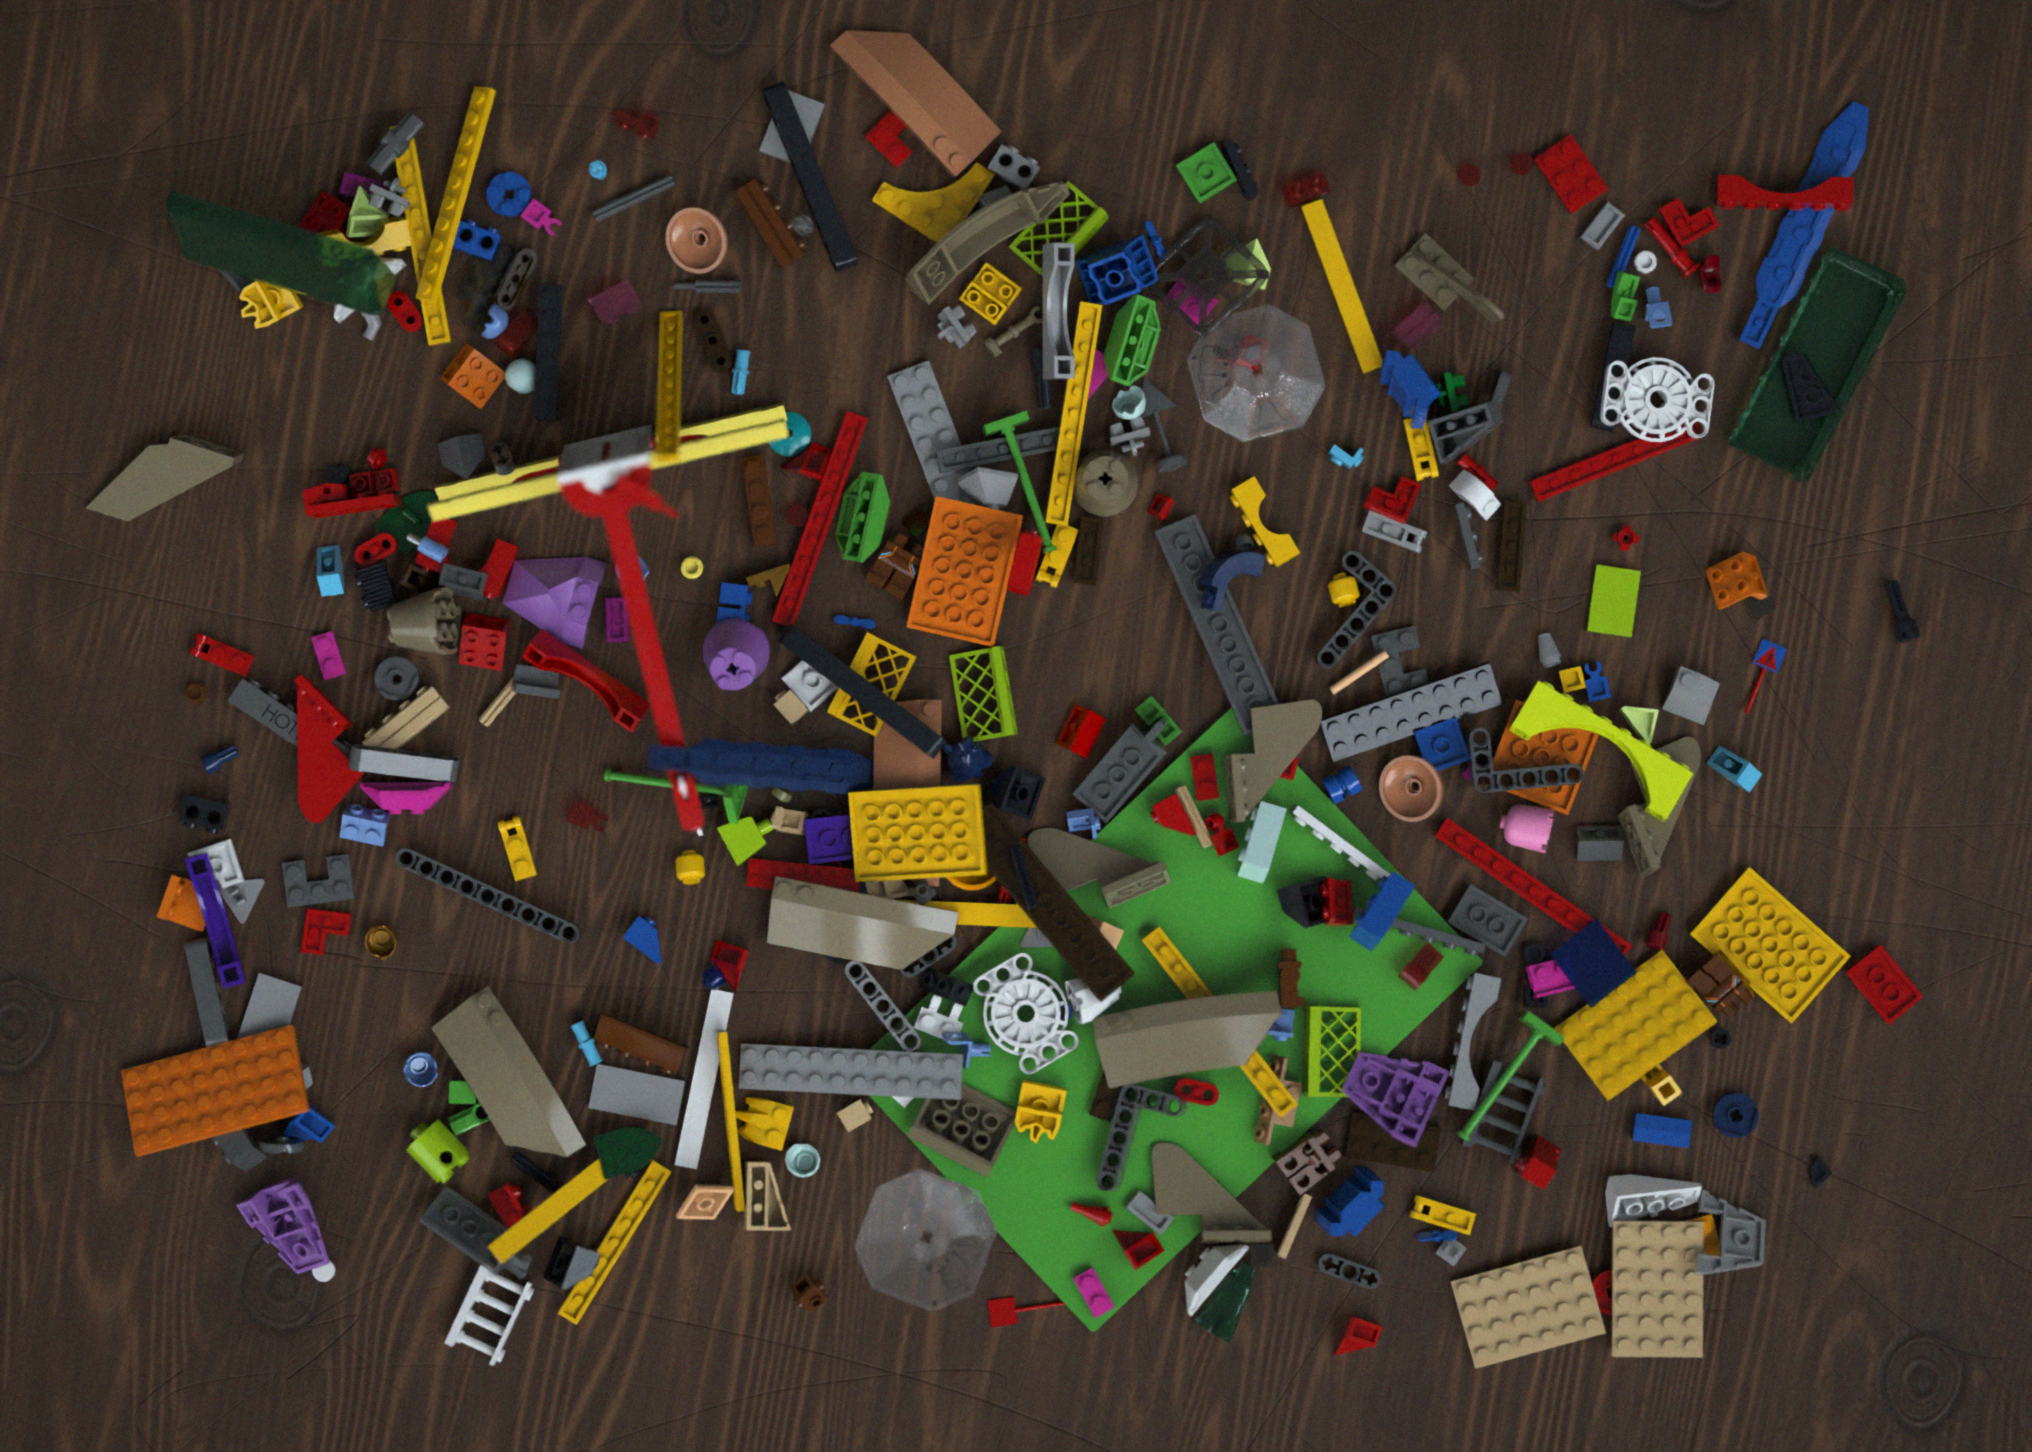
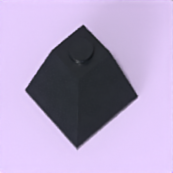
[983,766,1046,820]
[1276,876,1325,928]
[543,1236,600,1290]

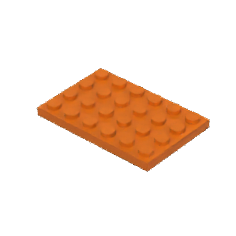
[906,496,1023,647]

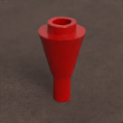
[1071,1202,1113,1228]

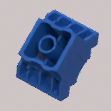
[1075,234,1159,305]
[1379,350,1442,429]
[1315,1166,1385,1237]

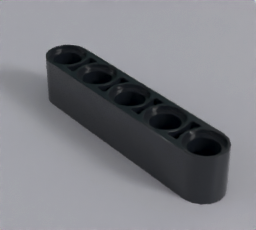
[1590,321,1636,432]

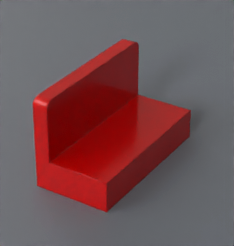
[1056,704,1106,758]

